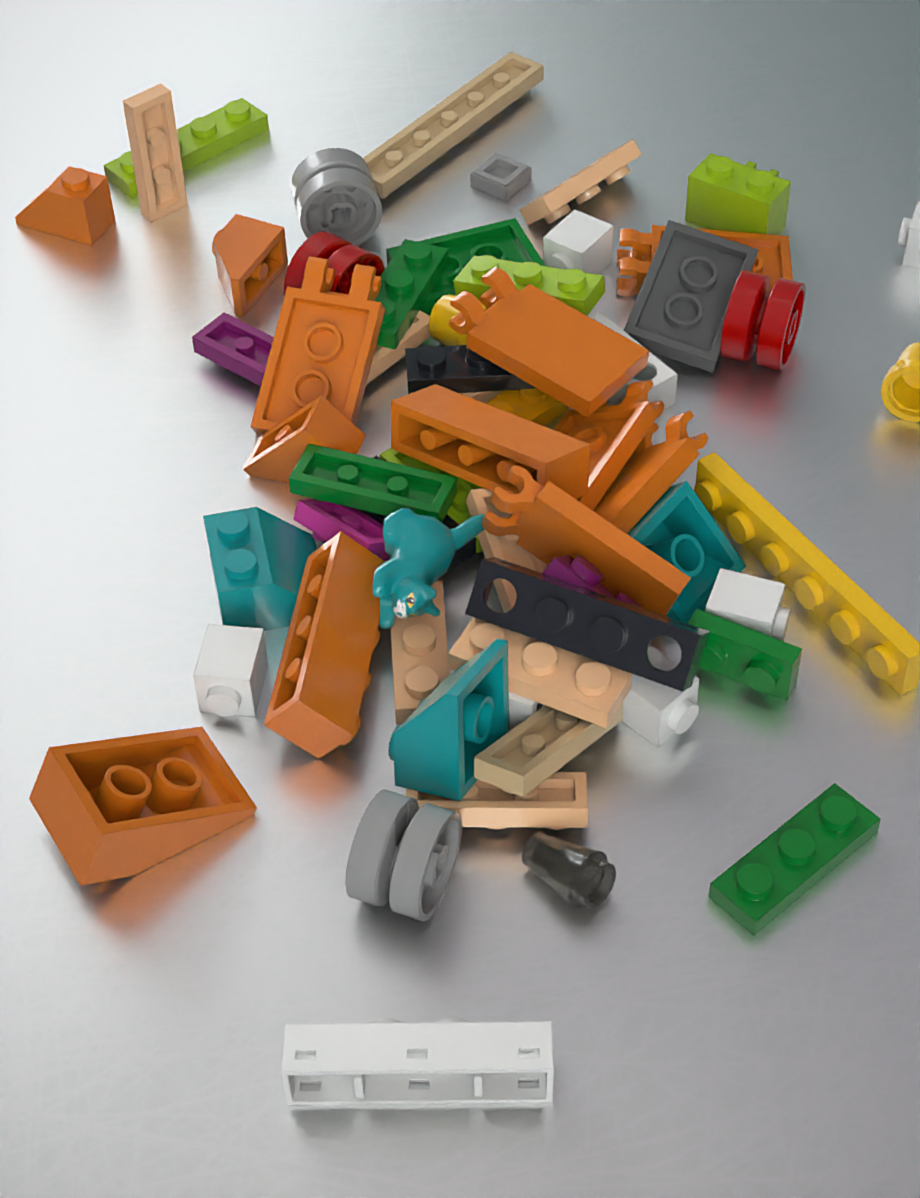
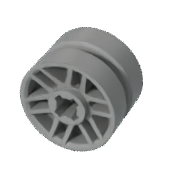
[291,148,382,246]
[345,789,462,922]

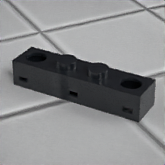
[465,557,710,692]

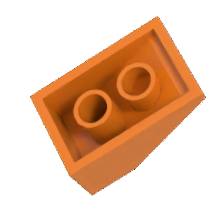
[29,726,257,886]

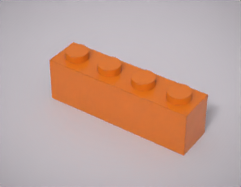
[391,384,590,499]
[264,531,385,759]

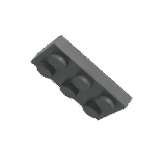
[623,220,759,373]

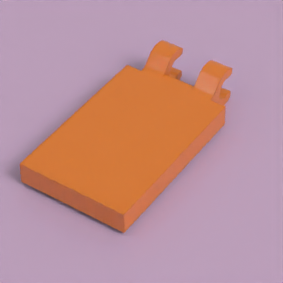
[616,225,793,297]
[250,256,385,434]
[449,267,650,418]
[553,380,664,511]
[594,411,708,534]
[481,465,691,616]

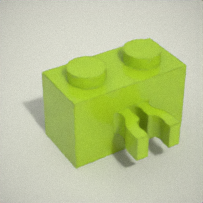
[685,153,791,235]

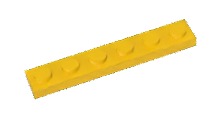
[694,452,920,696]

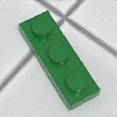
[374,239,449,350]
[289,444,457,522]
[708,783,881,936]

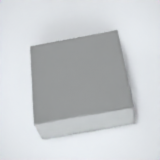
[470,153,531,202]

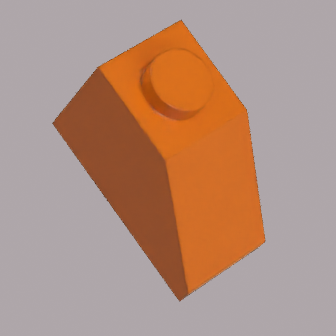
[15,166,115,246]
[212,214,288,317]
[243,395,366,483]

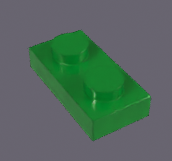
[687,609,802,701]

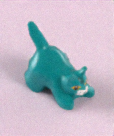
[373,508,485,629]

